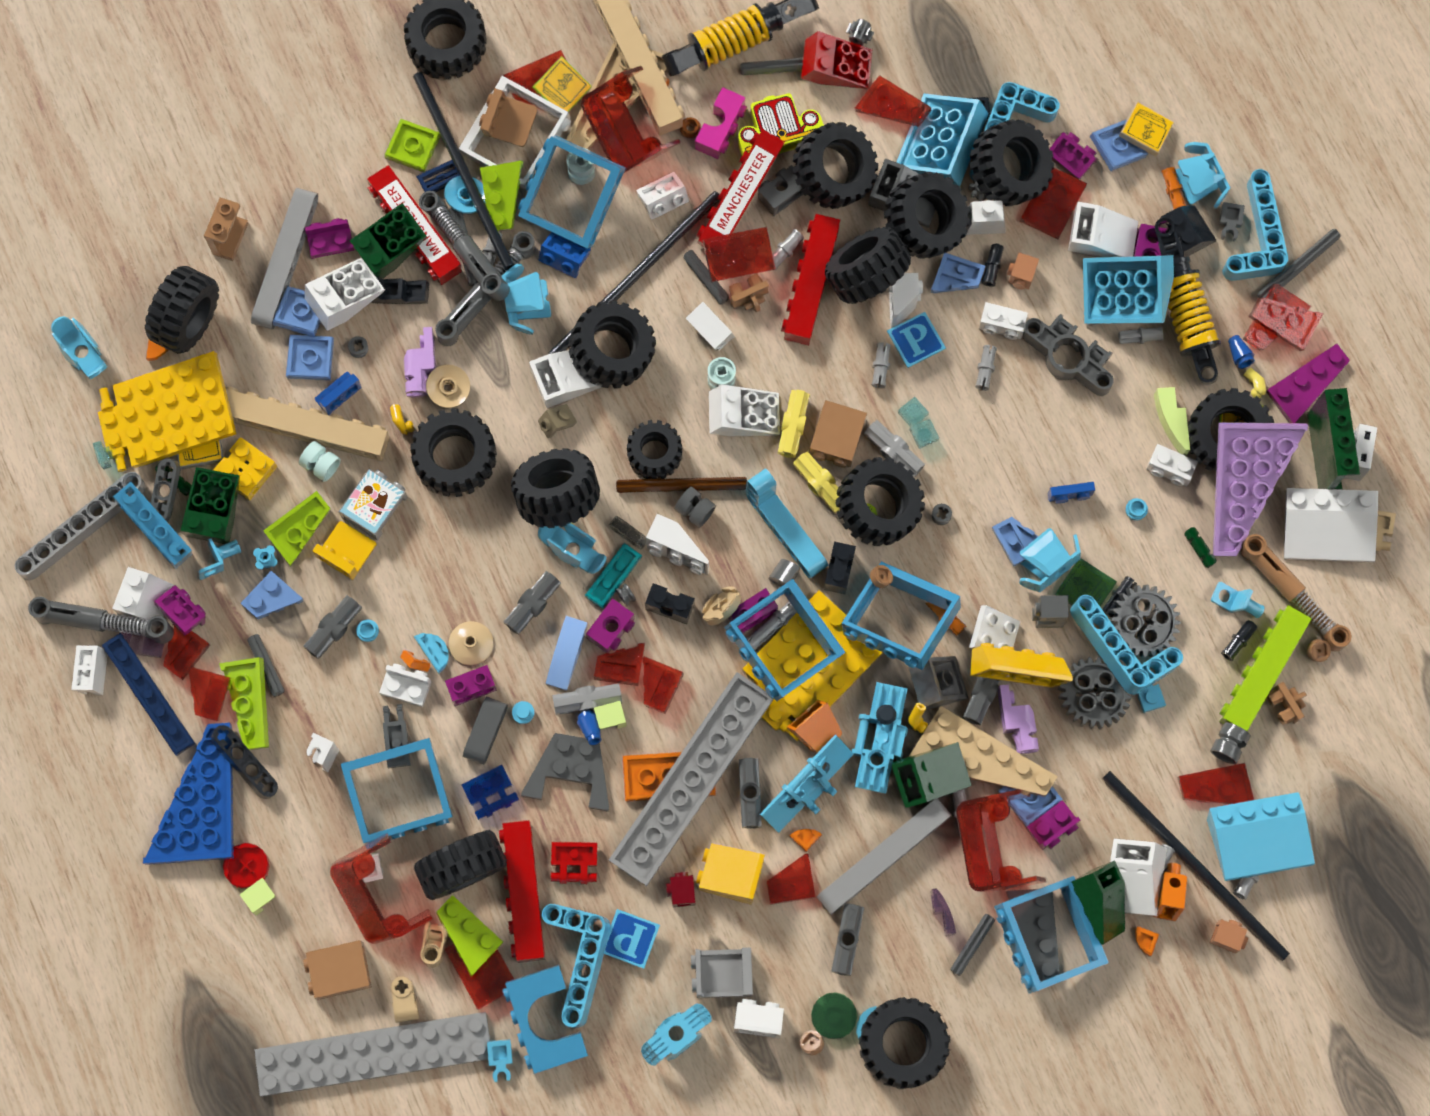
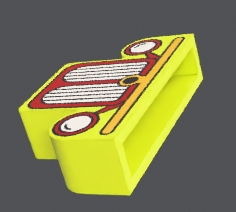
[738,93,824,157]

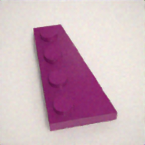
[1266,344,1350,423]

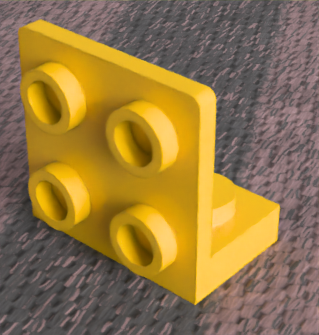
[312,521,377,580]

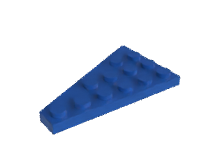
[143,723,234,865]

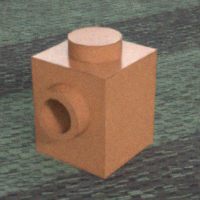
[1007,253,1039,290]
[1210,919,1248,953]

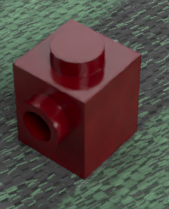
[666,872,696,907]

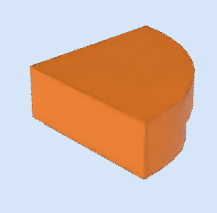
[146,339,169,361]
[400,650,431,672]
[790,829,822,852]
[1135,926,1159,957]

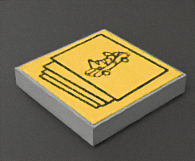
[177,440,224,470]

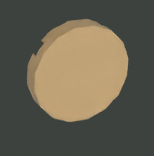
[702,586,742,626]

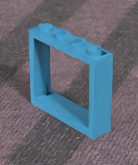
[518,135,626,249]
[113,482,193,569]
[842,561,961,670]
[724,579,845,701]
[341,738,453,846]
[994,876,1109,994]

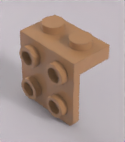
[479,88,538,147]

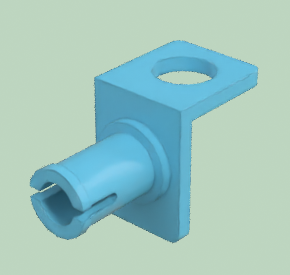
[198,538,241,580]
[1211,582,1265,618]

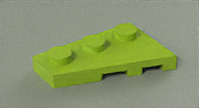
[480,160,523,231]
[263,491,331,567]
[436,895,503,977]

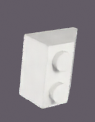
[889,273,923,328]
[112,567,174,620]
[734,999,784,1038]

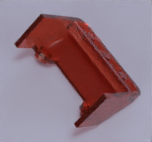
[581,66,681,173]
[956,789,1046,892]
[330,833,433,944]

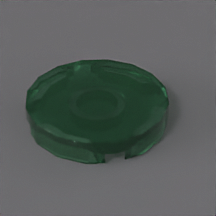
[811,992,857,1040]

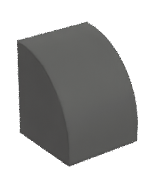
[768,559,800,587]

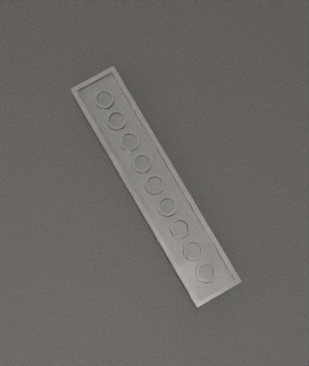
[609,672,774,886]
[255,1012,490,1097]

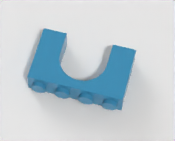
[503,965,588,1074]

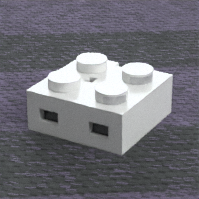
[1344,424,1377,481]

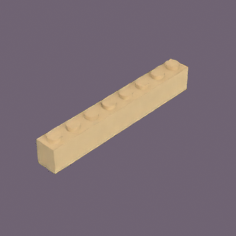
[593,0,685,136]
[225,386,390,461]

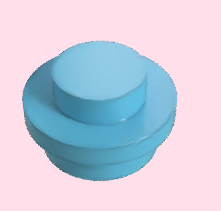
[1125,498,1148,520]
[356,619,379,642]
[512,701,535,724]

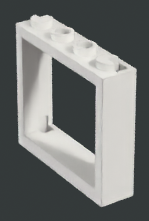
[459,76,571,191]

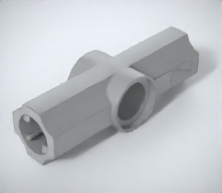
[864,420,925,477]
[552,683,622,715]

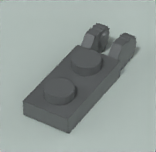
[383,704,411,769]

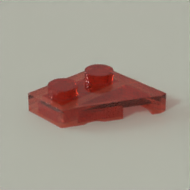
[163,624,210,681]
[594,643,645,686]
[643,656,684,714]
[187,666,231,721]

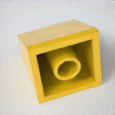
[696,843,765,905]

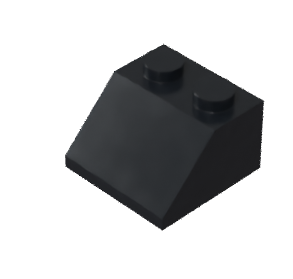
[1160,205,1217,257]

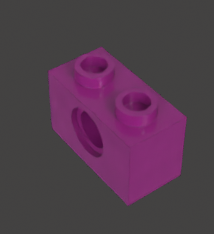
[586,598,635,654]

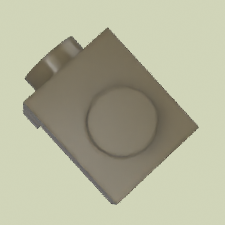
[538,404,577,438]

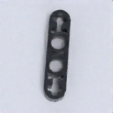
[211,725,278,799]

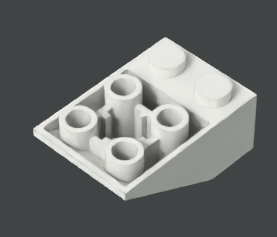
[1068,202,1138,257]
[305,258,385,331]
[529,350,601,408]
[709,384,780,436]
[646,514,709,575]
[1110,839,1167,916]

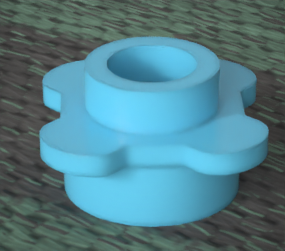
[253,545,277,570]

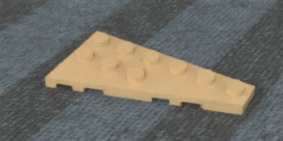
[566,42,667,150]
[909,706,1058,797]

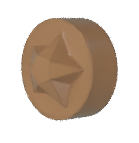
[870,565,893,588]
[1307,639,1331,662]
[800,1030,824,1055]

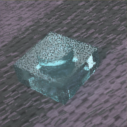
[898,397,929,428]
[910,419,939,449]
[93,441,113,470]

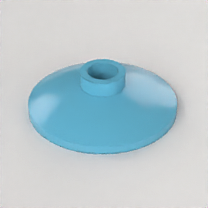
[444,176,486,214]

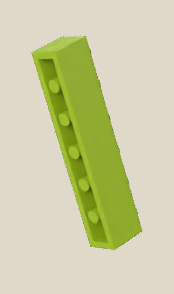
[1219,605,1312,731]

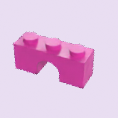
[695,87,747,159]

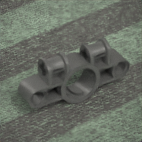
[1022,314,1114,396]

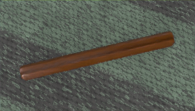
[616,477,747,493]

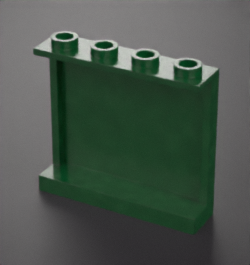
[1307,388,1360,490]

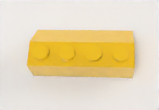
[970,643,1073,688]

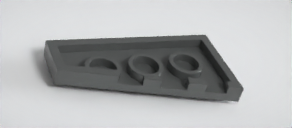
[1006,889,1060,982]

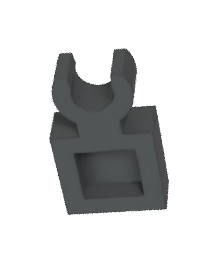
[1219,202,1245,242]

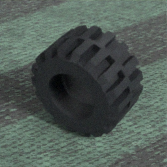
[627,420,682,479]

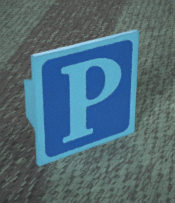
[887,312,946,368]
[604,909,660,969]

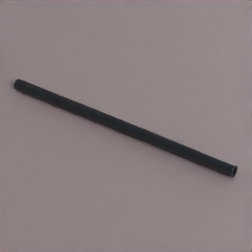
[413,72,514,271]
[548,191,719,354]
[1102,771,1290,961]

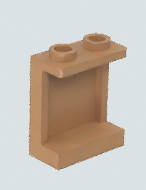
[204,197,249,261]

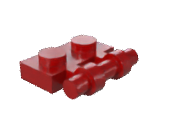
[551,842,598,885]

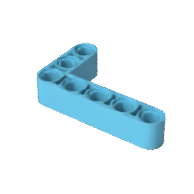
[969,82,1060,180]
[1222,169,1288,281]
[746,469,829,579]
[1070,595,1183,695]
[542,904,611,1028]

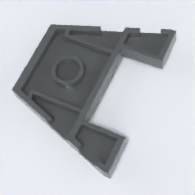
[521,733,609,812]

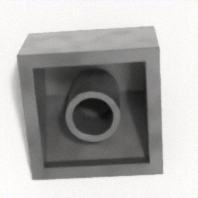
[908,656,968,709]

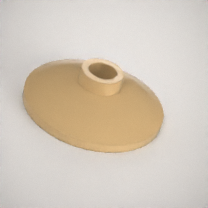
[426,364,470,408]
[449,621,494,666]

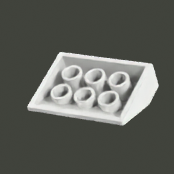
[1284,488,1378,562]

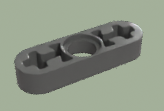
[151,459,181,521]

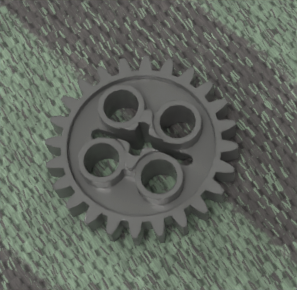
[1108,585,1181,657]
[1058,657,1132,730]

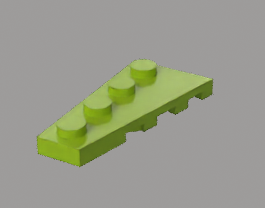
[219,657,269,750]

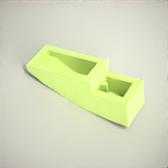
[1154,387,1190,456]

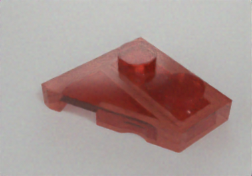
[766,853,816,905]

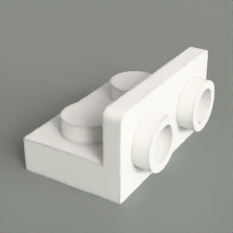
[636,172,689,219]
[979,302,1028,340]
[1146,444,1198,487]
[379,664,431,707]

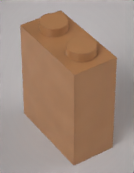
[809,400,867,468]
[303,940,372,1000]

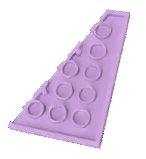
[1213,423,1308,556]

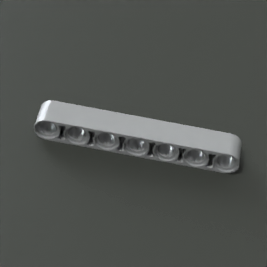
[251,188,319,330]
[15,472,146,581]
[817,798,952,915]

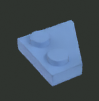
[931,253,985,293]
[992,517,1038,567]
[241,571,303,619]

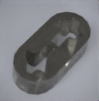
[609,516,646,550]

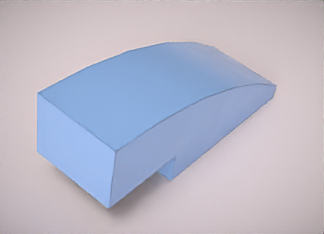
[546,616,588,691]

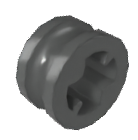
[348,336,369,358]
[931,503,952,525]
[616,583,636,606]

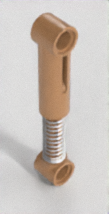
[1240,534,1352,652]

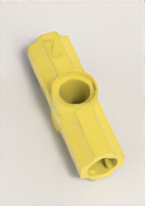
[778,390,810,458]
[793,451,840,514]

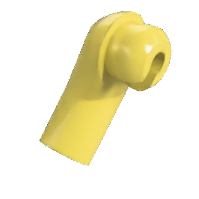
[1244,367,1267,398]

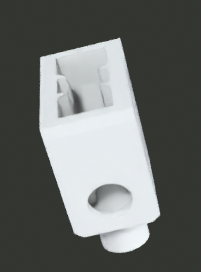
[965,200,1006,235]

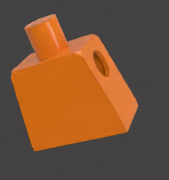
[787,700,842,753]
[1153,863,1187,921]

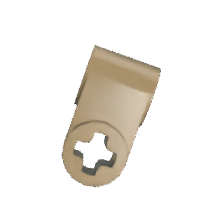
[421,921,449,968]
[391,977,419,1023]

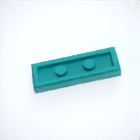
[585,543,642,609]

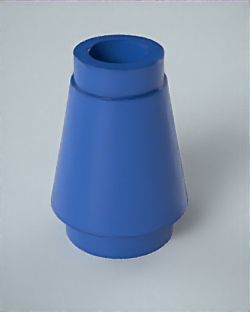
[1228,335,1255,369]
[577,710,602,745]

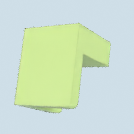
[594,701,626,730]
[240,878,275,916]

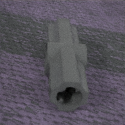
[504,571,561,635]
[303,595,362,659]
[963,677,1000,725]
[739,758,762,829]
[831,903,864,976]

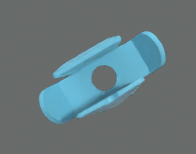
[1176,142,1230,209]
[502,264,551,335]
[51,316,108,379]
[538,523,607,574]
[1019,528,1081,592]
[641,1003,712,1066]

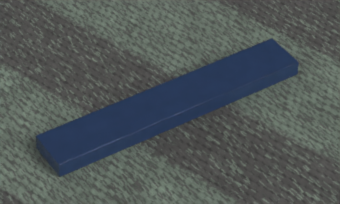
[102,633,196,756]

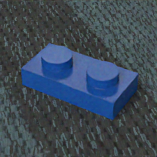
[1047,482,1095,504]

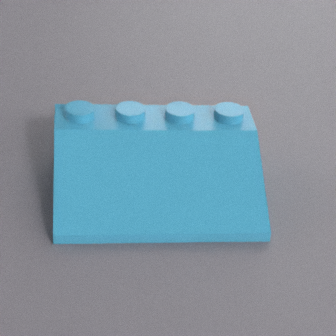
[897,94,988,186]
[1083,255,1174,324]
[1207,792,1315,881]

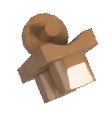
[729,274,769,313]
[1266,682,1307,725]

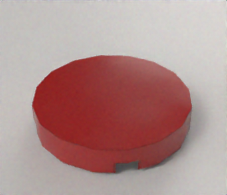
[223,843,270,889]

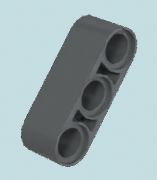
[463,696,508,765]

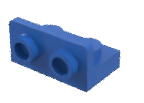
[538,232,591,278]
[315,372,362,415]

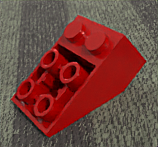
[801,31,872,89]

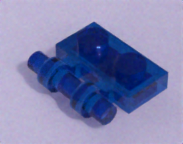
[461,765,519,820]

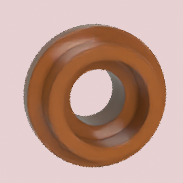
[680,117,701,138]

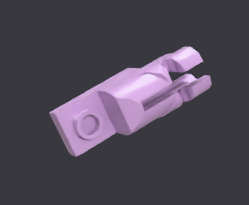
[404,327,436,398]
[997,684,1039,754]

